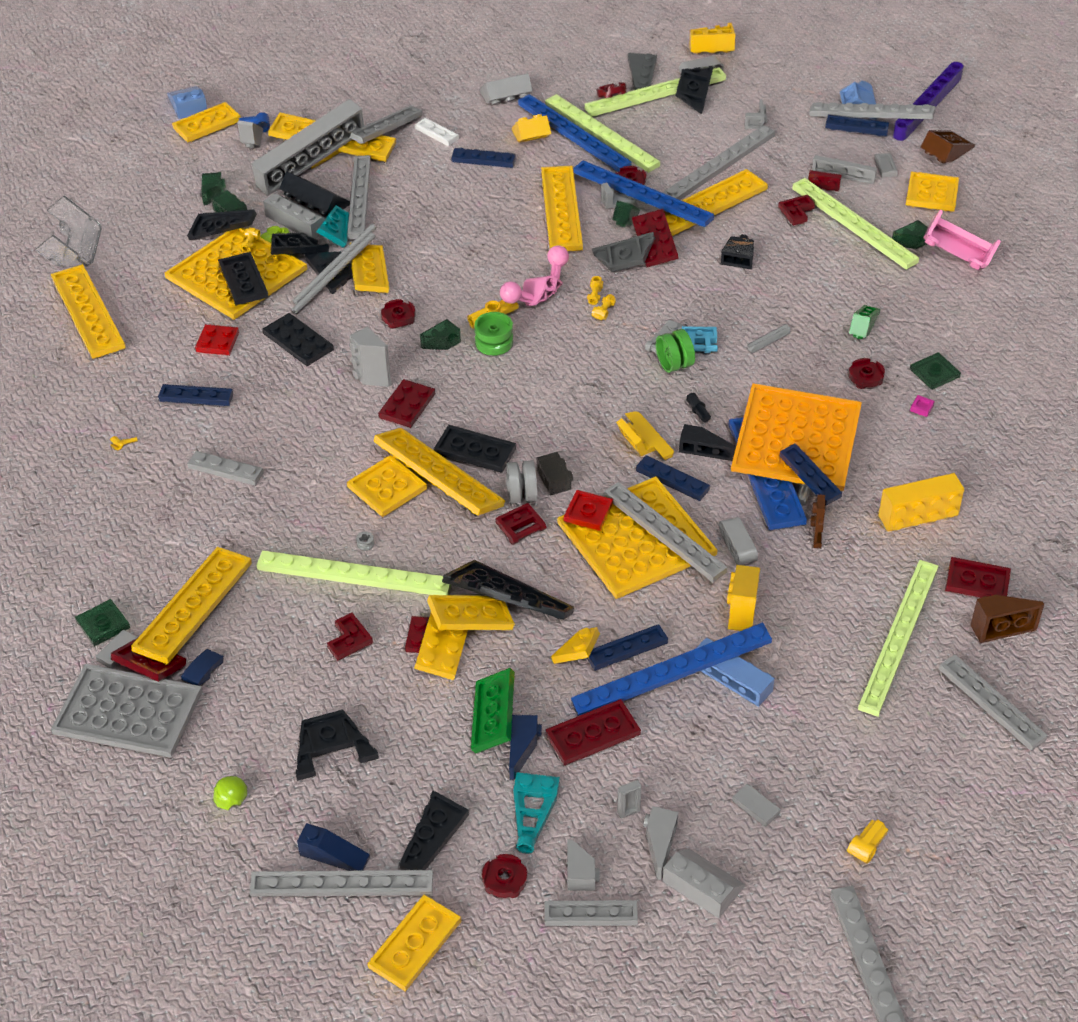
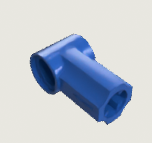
[239,112,270,133]

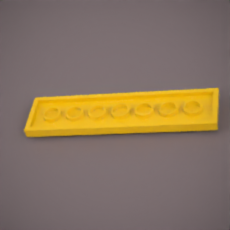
[268,112,396,162]
[541,166,583,251]
[664,169,768,236]
[51,264,126,359]
[374,428,505,516]
[131,547,252,664]

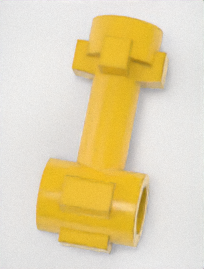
[241,227,261,253]
[587,276,603,305]
[592,294,616,320]

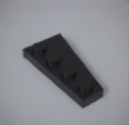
[187,209,257,240]
[399,790,469,870]

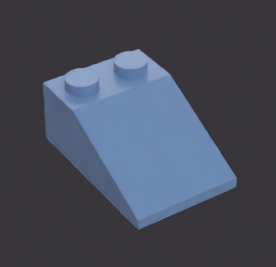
[167,86,207,119]

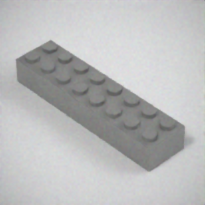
[251,99,364,195]

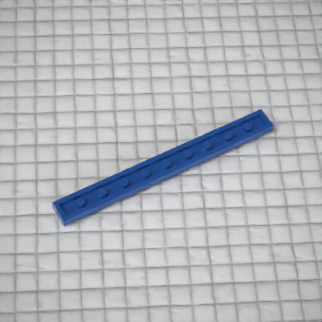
[518,94,632,172]
[573,160,714,227]
[571,622,772,716]

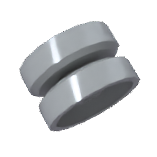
[506,460,537,504]

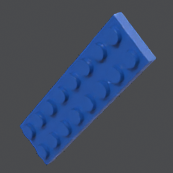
[728,417,807,530]

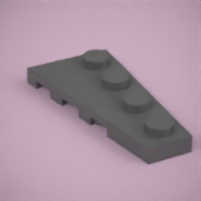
[628,53,657,90]

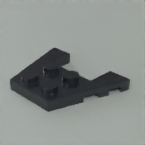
[295,709,379,781]

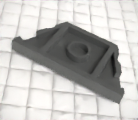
[592,232,655,272]

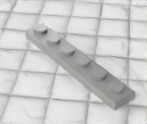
[351,105,422,144]
[939,655,1048,751]

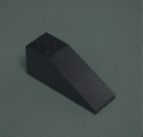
[679,424,736,461]

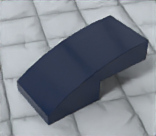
[181,649,224,686]

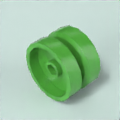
[474,312,513,356]
[655,329,695,373]

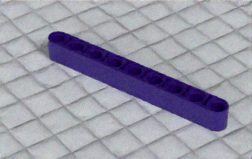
[893,62,964,141]

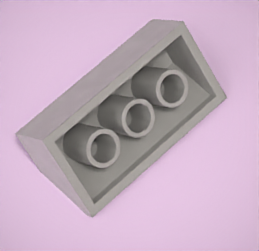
[263,193,326,239]

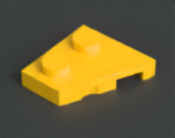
[551,627,600,664]

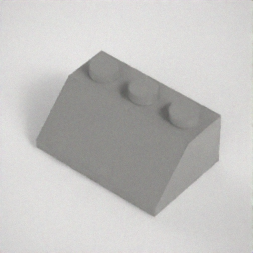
[479,73,533,105]
[349,326,391,387]
[663,849,745,918]

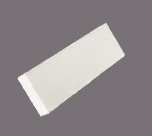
[415,118,459,146]

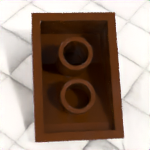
[920,130,975,163]
[970,595,1044,643]

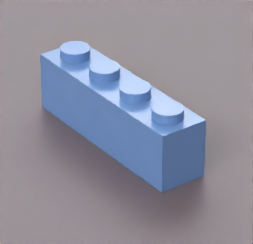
[695,637,775,707]

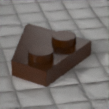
[810,494,825,549]

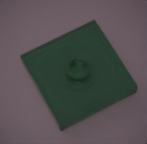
[910,352,961,390]
[75,599,130,647]

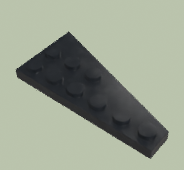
[442,560,575,620]

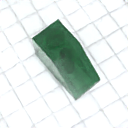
[201,172,226,206]
[612,201,640,227]
[892,220,928,249]
[420,319,461,350]

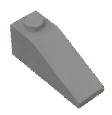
[643,806,679,880]

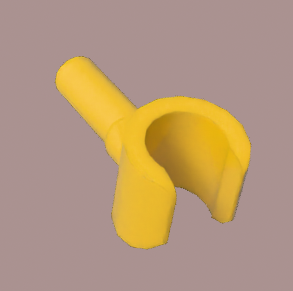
[110,436,138,450]

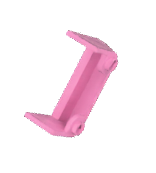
[923,210,1001,270]

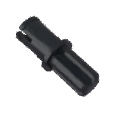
[686,392,711,423]

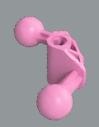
[500,245,569,306]

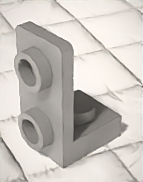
[745,99,767,129]
[601,183,636,209]

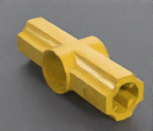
[467,300,518,329]

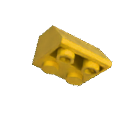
[512,114,551,143]

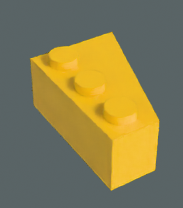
[689,22,735,54]
[727,565,760,631]

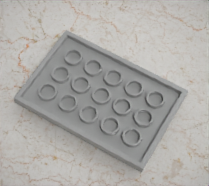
[51,664,202,758]

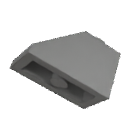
[237,120,263,148]
[567,839,600,891]

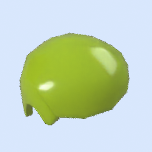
[213,776,247,810]

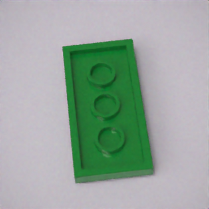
[471,668,515,753]

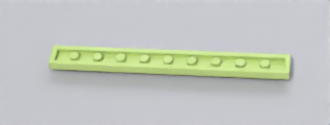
[585,67,726,117]
[545,94,660,173]
[792,178,919,270]
[257,550,451,595]
[858,560,938,716]

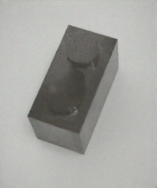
[536,452,574,496]

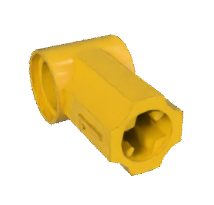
[847,819,888,864]

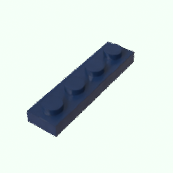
[825,115,889,136]
[451,148,516,168]
[158,384,234,406]
[779,443,842,506]
[636,455,710,501]
[587,624,668,671]

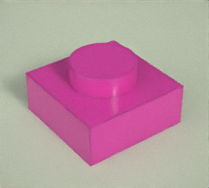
[910,395,935,417]

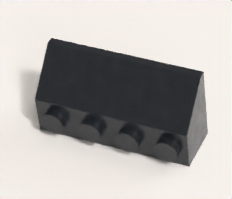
[279,171,350,216]

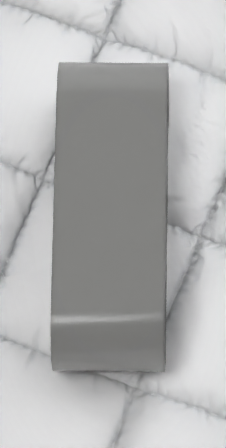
[679,56,724,73]
[719,517,758,565]

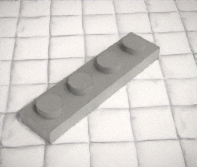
[812,155,877,184]
[187,451,264,486]
[545,900,638,926]

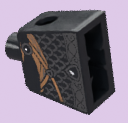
[721,234,754,270]

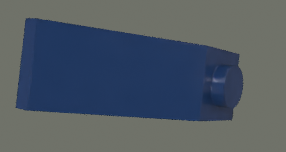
[509,715,542,780]
[297,823,370,871]

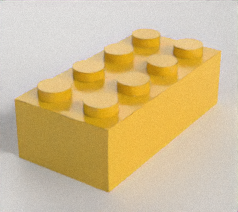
[878,473,964,532]

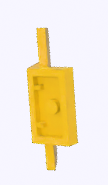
[616,411,674,460]

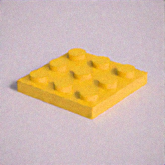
[906,171,959,211]
[347,455,427,517]

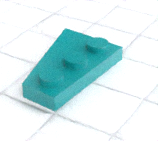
[316,206,349,248]

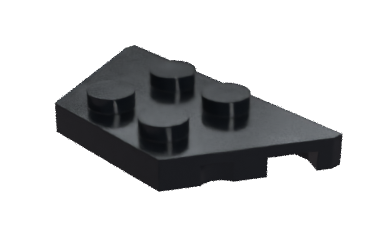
[675,66,714,114]
[271,233,330,255]
[304,251,353,294]

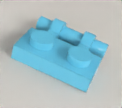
[682,326,717,353]

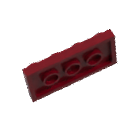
[631,209,679,267]
[545,699,641,766]

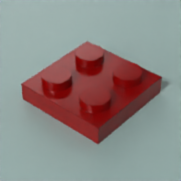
[195,324,239,356]
[564,490,613,531]

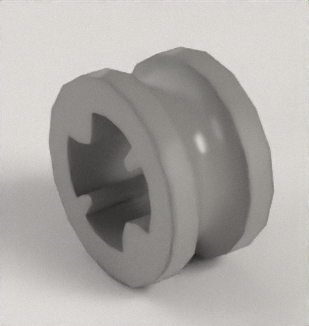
[356,531,374,551]

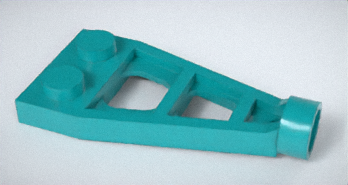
[513,772,560,854]

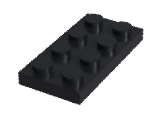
[218,252,268,305]
[262,313,334,366]
[434,425,516,473]

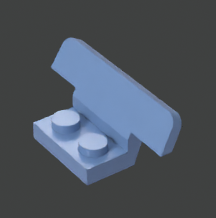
[840,80,877,120]

